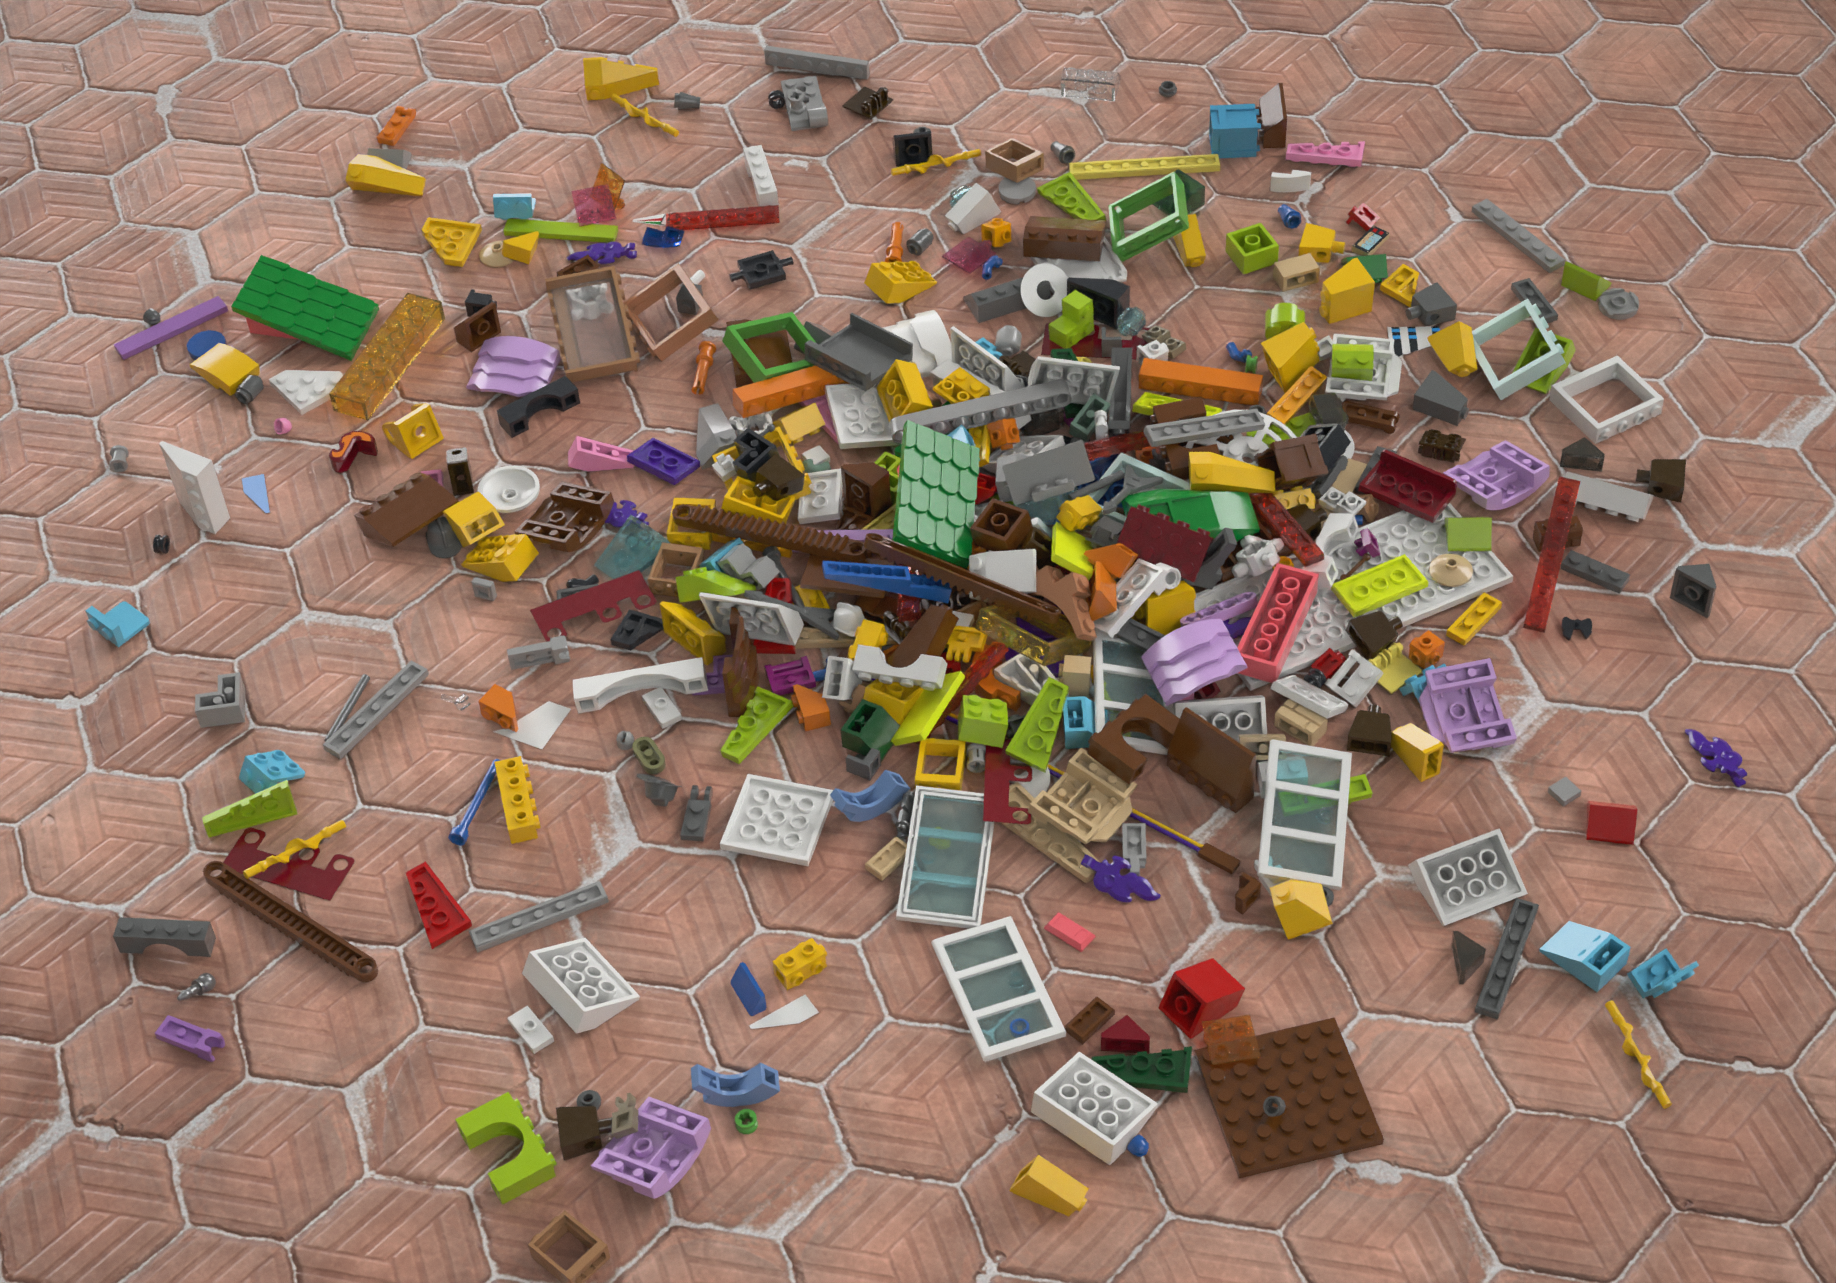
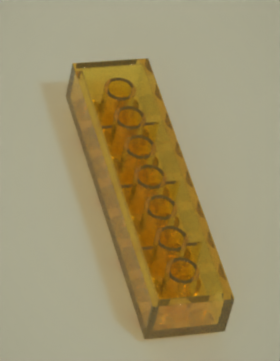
[329,293,445,420]

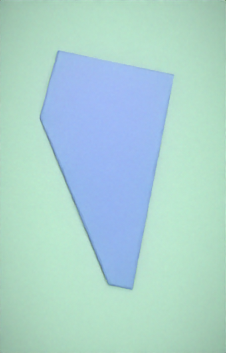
[242,474,270,513]

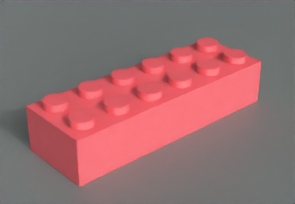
[1237,563,1319,683]

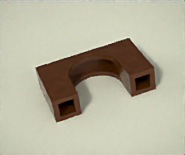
[1150,397,1220,480]
[1087,694,1180,785]

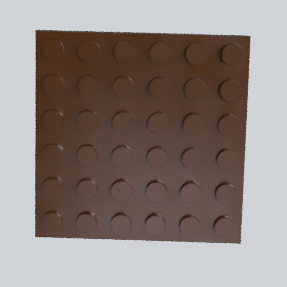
[1194,1017,1384,1178]

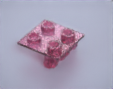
[571,184,616,227]
[942,236,996,274]

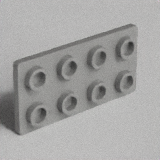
[1002,440,1095,505]

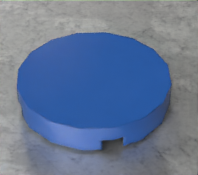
[187,330,227,360]

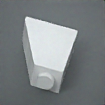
[945,183,1001,234]

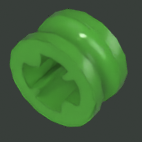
[1245,355,1258,374]
[735,1109,758,1134]

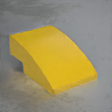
[190,343,260,396]

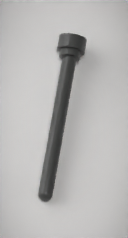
[762,546,805,607]

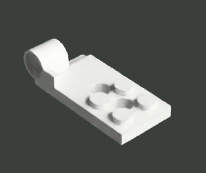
[1093,559,1181,638]

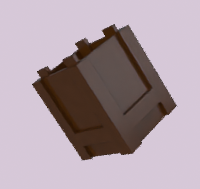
[1254,434,1329,495]

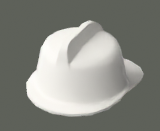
[830,602,867,637]

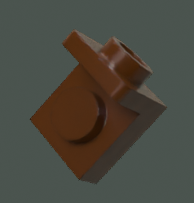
[1235,872,1261,915]

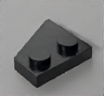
[610,609,664,651]

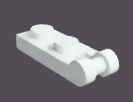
[1094,410,1110,456]

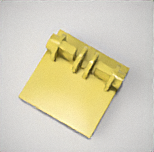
[1368,642,1422,694]

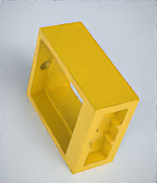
[667,498,717,550]
[915,738,966,791]

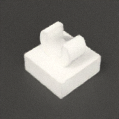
[712,453,737,482]

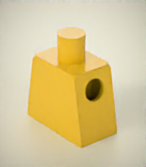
[1298,223,1345,263]

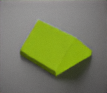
[1561,261,1611,301]
[1444,517,1492,551]

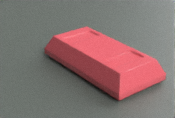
[1044,912,1096,952]

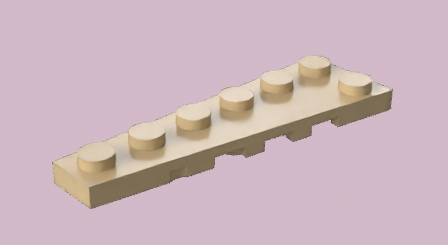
[982,782,1101,883]

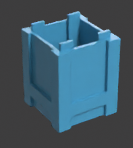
[1209,104,1261,158]

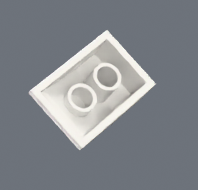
[969,549,1036,602]

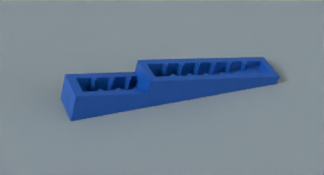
[822,561,952,603]

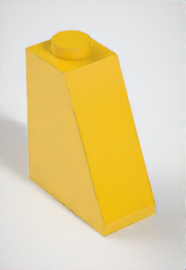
[1173,214,1206,267]
[1427,321,1478,377]
[1391,723,1444,782]
[1009,1155,1089,1217]

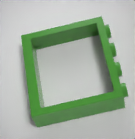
[1108,172,1189,262]
[722,312,816,383]

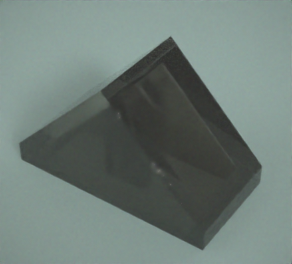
[1560,437,1605,472]
[1451,931,1486,984]

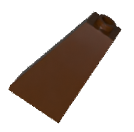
[886,604,959,686]

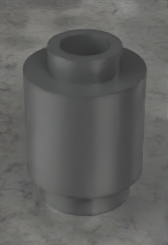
[906,228,934,256]
[235,375,264,404]

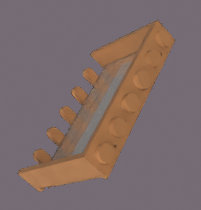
[545,266,640,382]

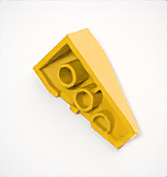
[583,57,659,101]
[345,154,426,196]
[1189,452,1275,493]

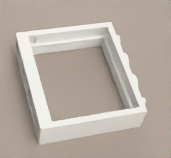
[1550,356,1664,444]

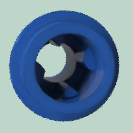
[1278,204,1301,229]

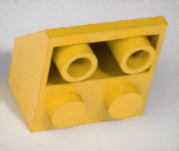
[933,367,990,404]
[443,491,505,548]

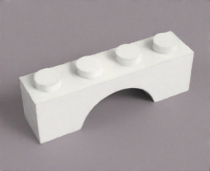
[743,145,779,212]
[1302,513,1359,588]
[852,644,947,691]

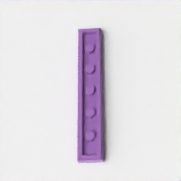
[114,296,228,360]

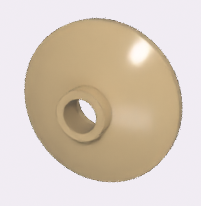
[479,241,514,268]
[1429,554,1473,587]

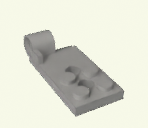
[781,76,828,131]

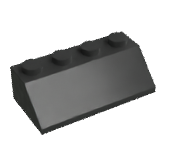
[963,277,1050,323]

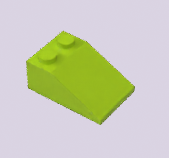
[1512,327,1576,394]
[675,567,756,603]

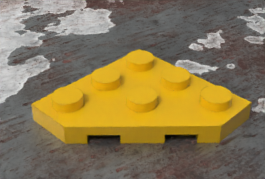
[421,217,482,267]

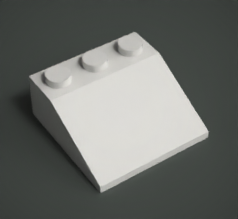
[982,435,1065,473]

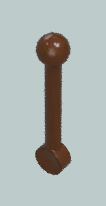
[1340,553,1371,581]

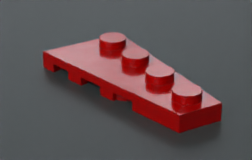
[405,861,472,949]

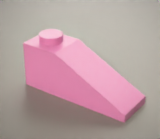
[568,436,635,472]

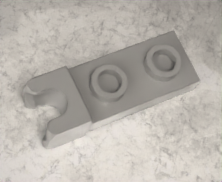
[507,636,570,670]

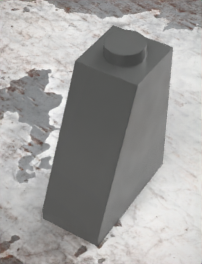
[1413,370,1469,426]

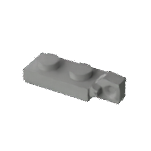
[1122,823,1146,876]

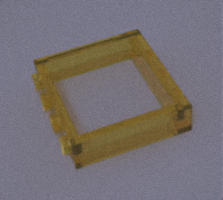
[975,604,1091,666]

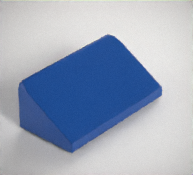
[731,962,767,1016]

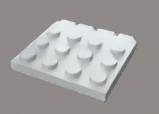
[1030,236,1127,295]

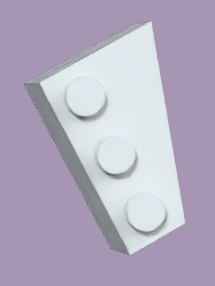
[994,647,1069,706]

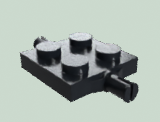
[729,250,794,290]

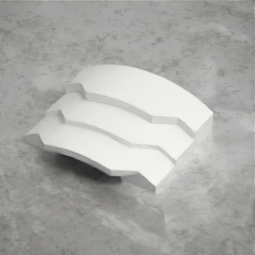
[883,310,952,378]
[1325,334,1402,402]

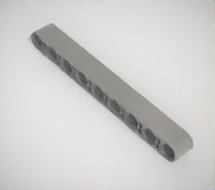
[889,380,1072,444]

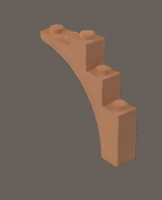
[993,565,1097,641]

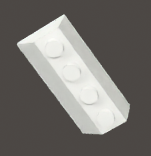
[1560,472,1654,522]
[1173,695,1267,742]

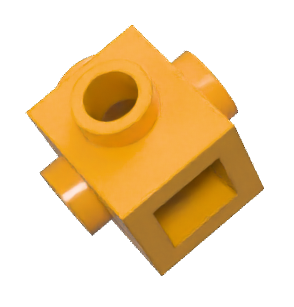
[981,218,1011,247]

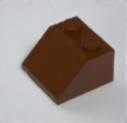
[454,302,501,352]

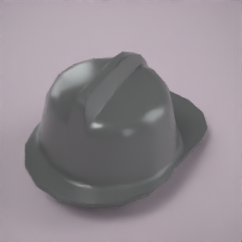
[426,517,462,558]
[637,774,682,807]

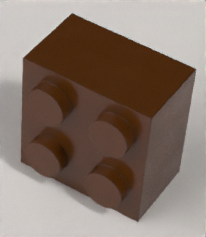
[970,498,1033,551]

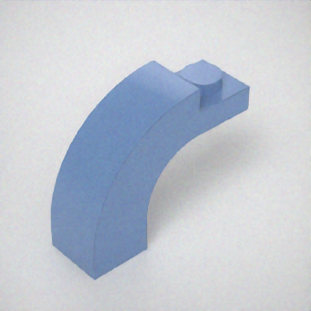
[830,770,911,822]
[691,1063,780,1107]

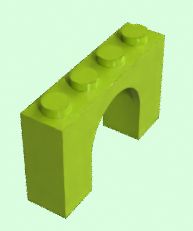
[455,1092,557,1205]

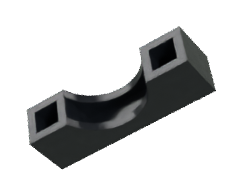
[497,376,580,438]

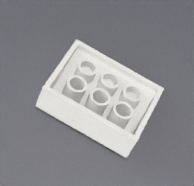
[950,326,1024,392]
[1028,356,1120,404]
[159,441,230,534]
[699,592,804,646]
[1408,828,1528,926]
[522,938,640,1034]
[1031,1052,1158,1165]

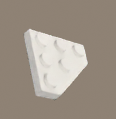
[269,370,352,415]

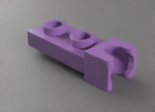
[155,1015,225,1062]

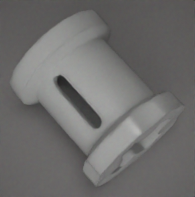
[788,89,806,114]
[109,445,129,472]
[966,743,986,773]

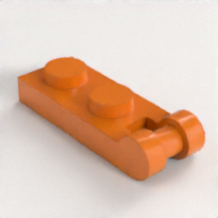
[377,106,416,146]

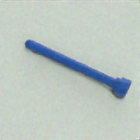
[448,759,500,846]

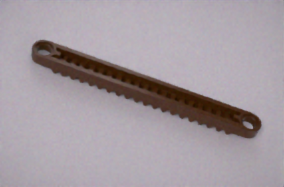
[672,504,868,563]
[863,533,1061,624]
[203,861,379,982]

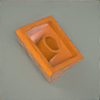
[1086,561,1117,621]

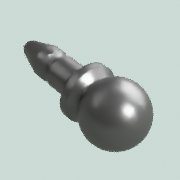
[177,973,216,1001]

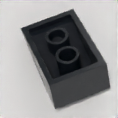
[1067,277,1130,329]

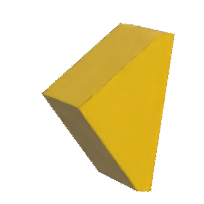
[502,231,539,264]

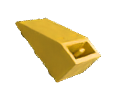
[864,261,937,304]
[461,534,539,582]

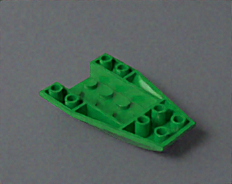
[1121,489,1260,542]

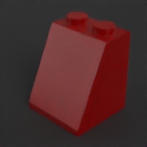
[1158,958,1245,1039]

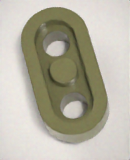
[632,737,666,774]

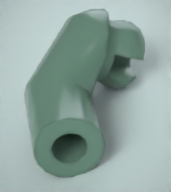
[802,459,831,473]

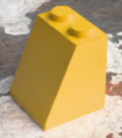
[1319,258,1375,324]
[1261,322,1320,394]
[1131,581,1196,635]

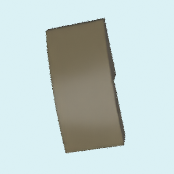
[1142,325,1187,359]

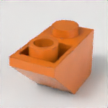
[1083,543,1138,579]
[478,684,519,732]
[790,684,831,732]

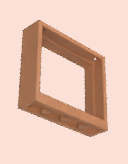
[623,263,719,362]

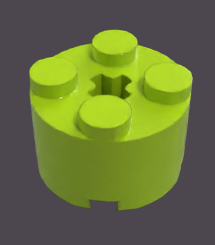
[1265,303,1305,340]

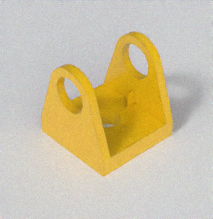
[382,403,444,459]

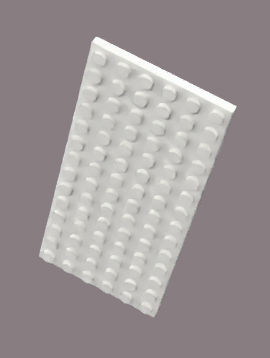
[1194,503,1513,691]

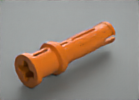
[885,222,904,263]
[691,341,716,395]

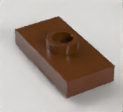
[1064,997,1115,1045]

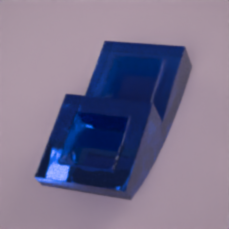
[642,226,685,248]

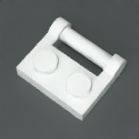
[1324,649,1384,708]

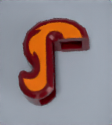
[329,431,378,473]

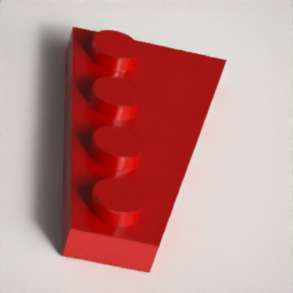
[753,578,796,654]

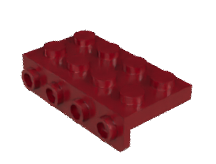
[1359,449,1457,523]
[1117,504,1214,582]

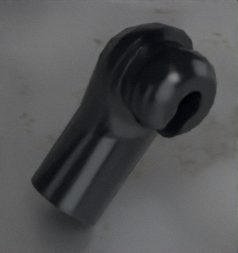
[566,574,599,588]

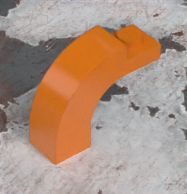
[972,644,1021,711]

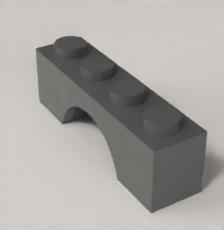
[113,917,216,957]

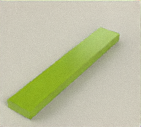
[503,218,618,243]

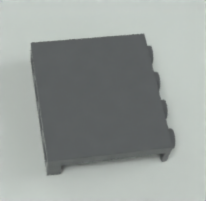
[805,313,913,391]

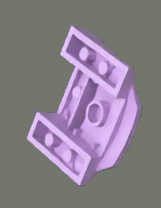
[466,336,561,397]
[1443,440,1550,510]
[1141,619,1248,706]
[1419,658,1517,753]
[591,1097,711,1199]

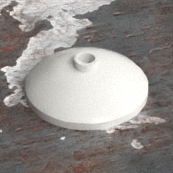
[478,466,540,513]

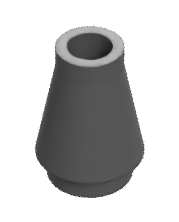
[674,92,700,110]
[1050,141,1075,163]

